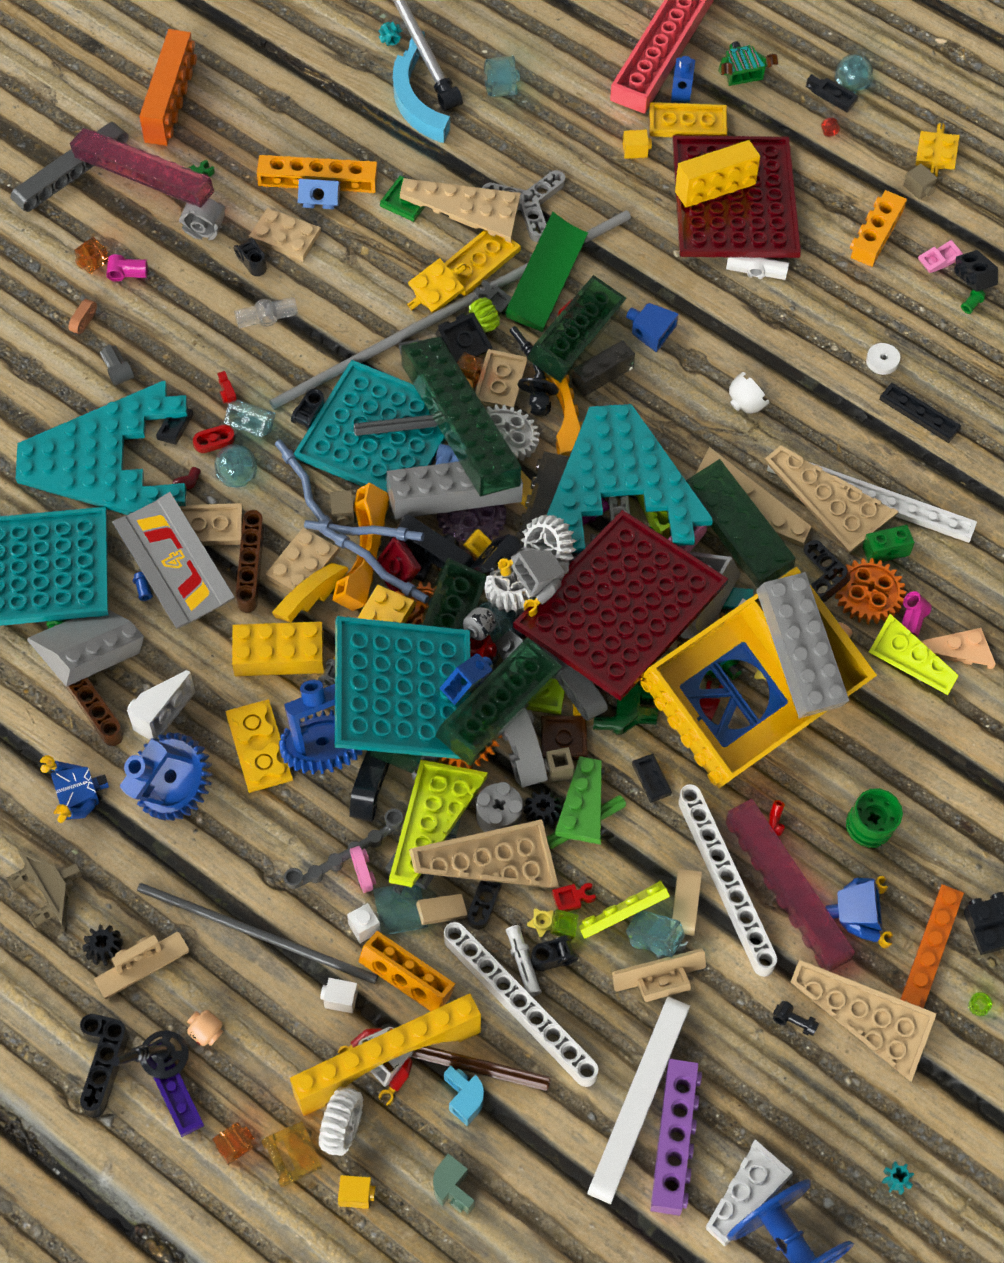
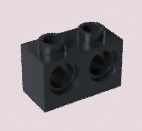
[954,250,998,292]

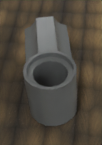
[100,344,134,386]

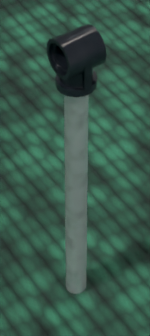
[393,0,463,111]

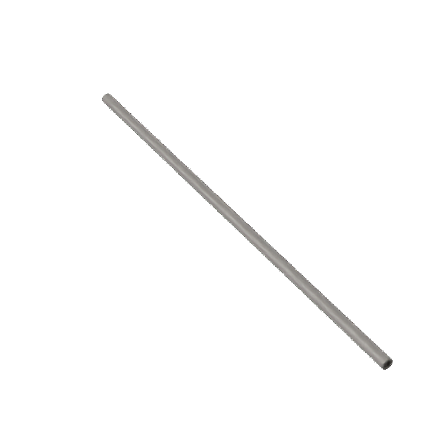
[269,210,631,410]

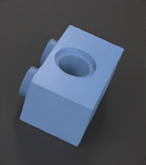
[298,179,341,209]

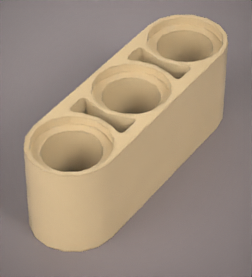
[670,868,702,936]

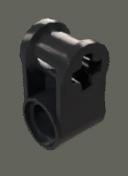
[233,237,267,276]
[291,389,325,430]
[531,935,578,972]

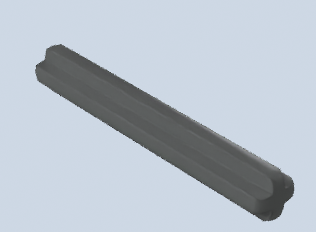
[353,414,437,436]

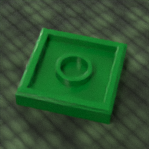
[380,176,426,222]

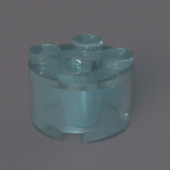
[484,56,520,97]

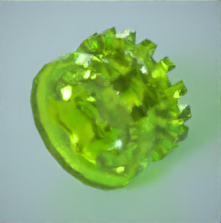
[968,992,992,1017]

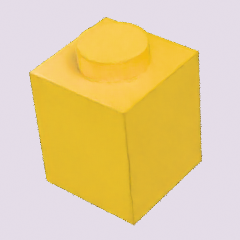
[622,130,652,159]
[338,1175,376,1209]

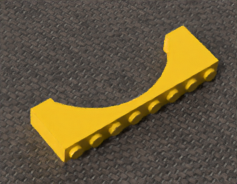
[290,993,481,1117]

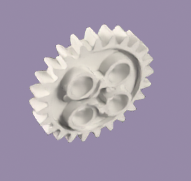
[471,405,540,462]

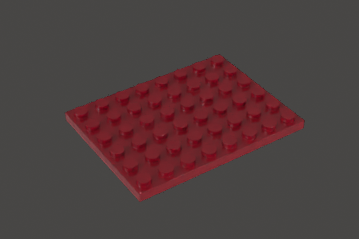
[672,136,801,258]
[513,510,728,701]

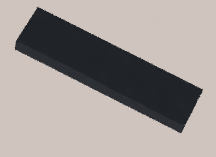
[879,383,961,443]

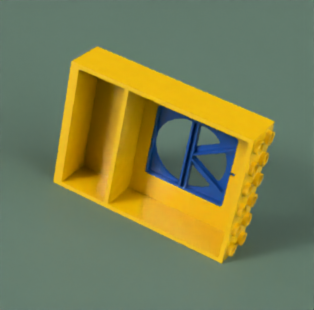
[640,566,877,788]

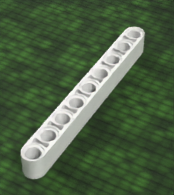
[678,784,777,977]
[444,922,598,1087]
[587,997,690,1204]

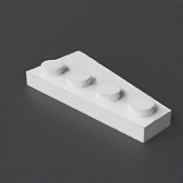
[706,1140,793,1246]

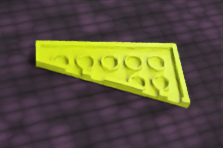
[389,760,488,887]

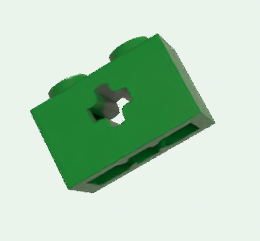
[862,525,915,564]

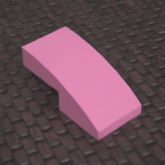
[918,240,963,273]

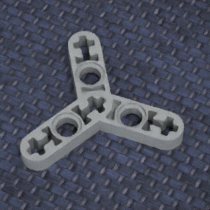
[482,170,565,242]

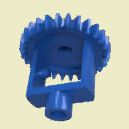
[279,680,363,774]
[120,732,213,821]

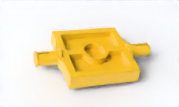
[915,123,960,177]
[407,258,466,313]

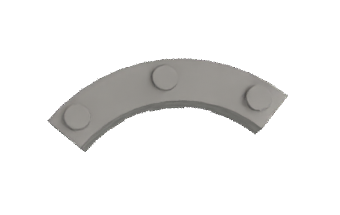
[480,671,549,788]

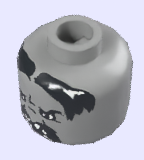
[463,607,496,640]

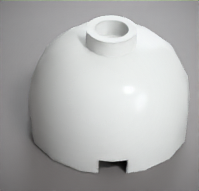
[729,372,769,414]

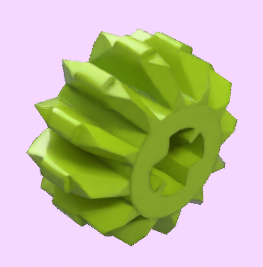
[469,297,500,333]

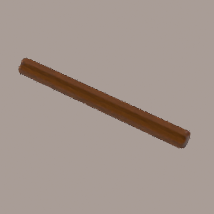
[411,1046,551,1091]

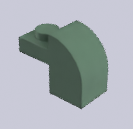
[433,1153,475,1214]

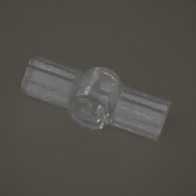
[234,297,298,328]

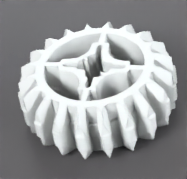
[521,515,577,565]
[484,566,536,612]
[319,1087,364,1156]

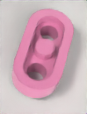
[350,846,376,893]

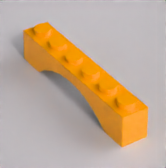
[536,346,582,464]
[332,483,389,611]

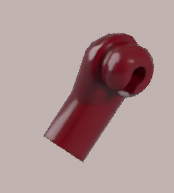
[172,467,201,490]

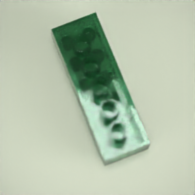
[527,275,627,383]
[686,459,796,589]
[435,637,562,766]

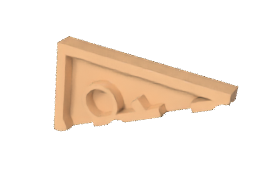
[921,628,996,669]

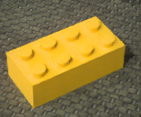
[675,140,760,207]
[232,622,324,676]

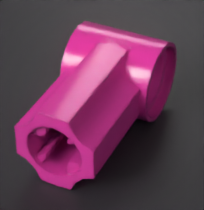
[106,254,148,282]
[902,591,931,637]

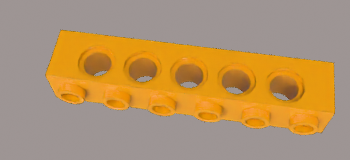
[257,155,378,193]

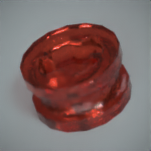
[821,118,840,137]

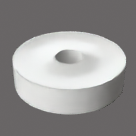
[866,343,900,375]

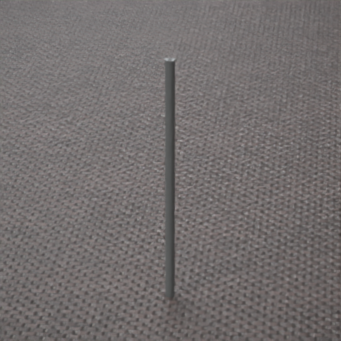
[137,883,378,984]

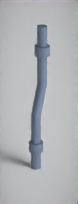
[275,439,333,524]
[304,520,424,541]
[323,527,429,604]

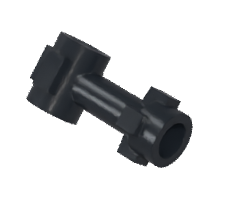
[773,1001,819,1036]

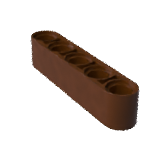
[236,510,264,613]
[62,678,123,746]

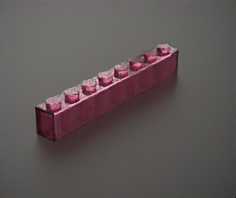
[69,128,215,208]
[726,799,855,972]

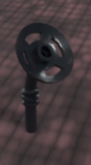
[510,326,559,396]
[112,1030,189,1079]

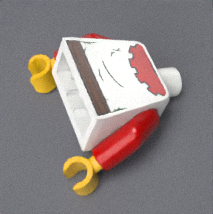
[338,1027,414,1106]

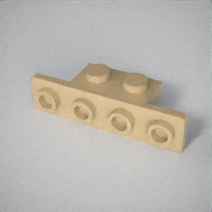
[94,932,189,999]
[612,948,706,1002]

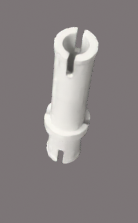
[505,925,542,997]

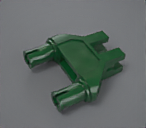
[593,683,658,735]

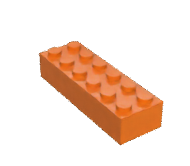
[139,29,197,146]

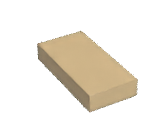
[416,894,468,925]

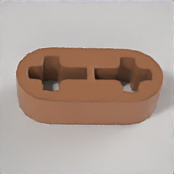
[68,299,97,334]

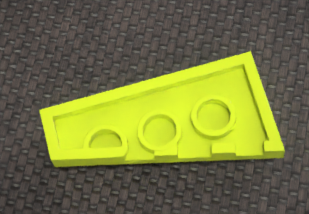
[869,614,959,695]
[579,881,670,939]

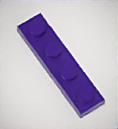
[146,1043,204,1137]

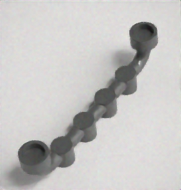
[284,808,404,889]

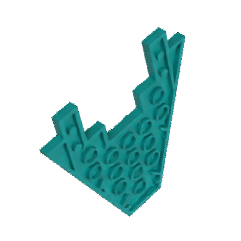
[15,381,188,515]
[547,404,713,554]

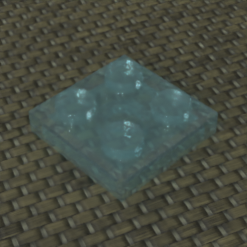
[373,885,428,935]

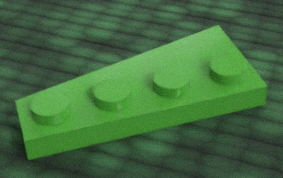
[555,756,602,845]

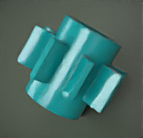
[378,21,402,46]
[882,1161,914,1195]

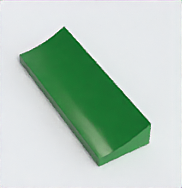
[505,212,588,332]

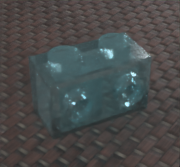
[224,400,276,437]
[626,910,685,958]

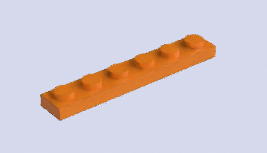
[900,884,964,1008]

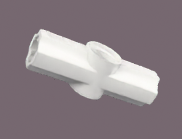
[726,257,789,280]

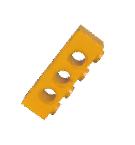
[850,190,907,267]
[358,931,456,1011]

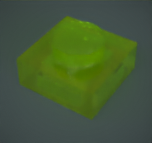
[550,909,578,939]

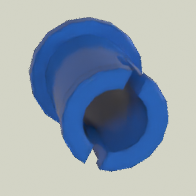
[133,572,153,601]

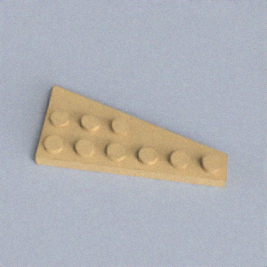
[400,178,520,243]
[764,445,899,554]
[690,447,812,547]

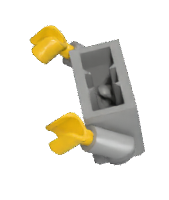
[498,548,569,617]

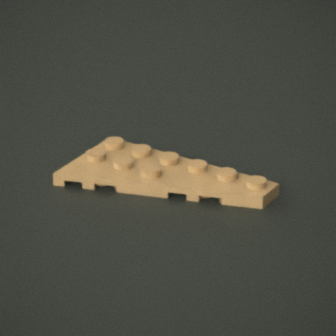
[409,819,559,889]
[791,960,937,1083]

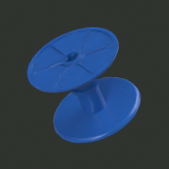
[726,1179,854,1263]

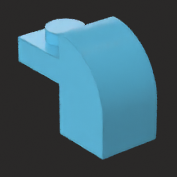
[444,1066,484,1126]

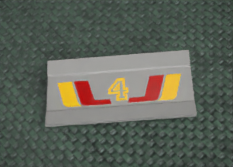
[112,492,235,629]

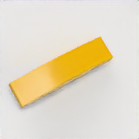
[272,563,349,623]

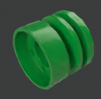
[846,788,903,848]

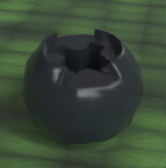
[529,390,551,417]

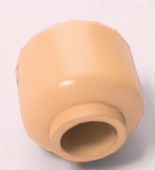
[187,1010,224,1046]

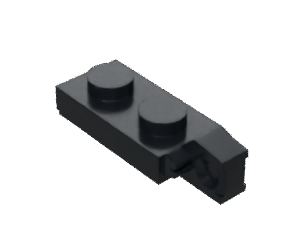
[805,74,859,113]

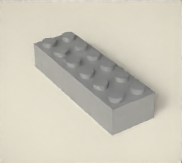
[387,454,523,519]
[756,572,849,718]

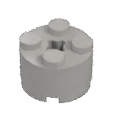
[179,192,226,240]
[476,782,523,832]

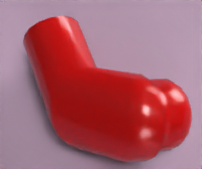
[768,800,785,836]

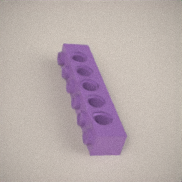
[650,1059,702,1216]

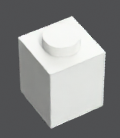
[347,903,380,943]
[320,978,358,1013]

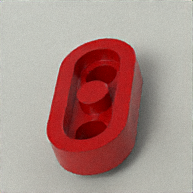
[193,425,235,453]

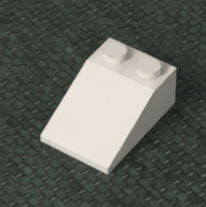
[127,670,195,740]

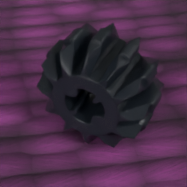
[523,789,563,829]
[82,924,124,966]

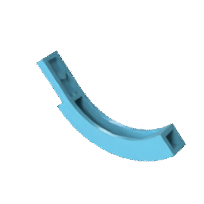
[393,31,450,143]

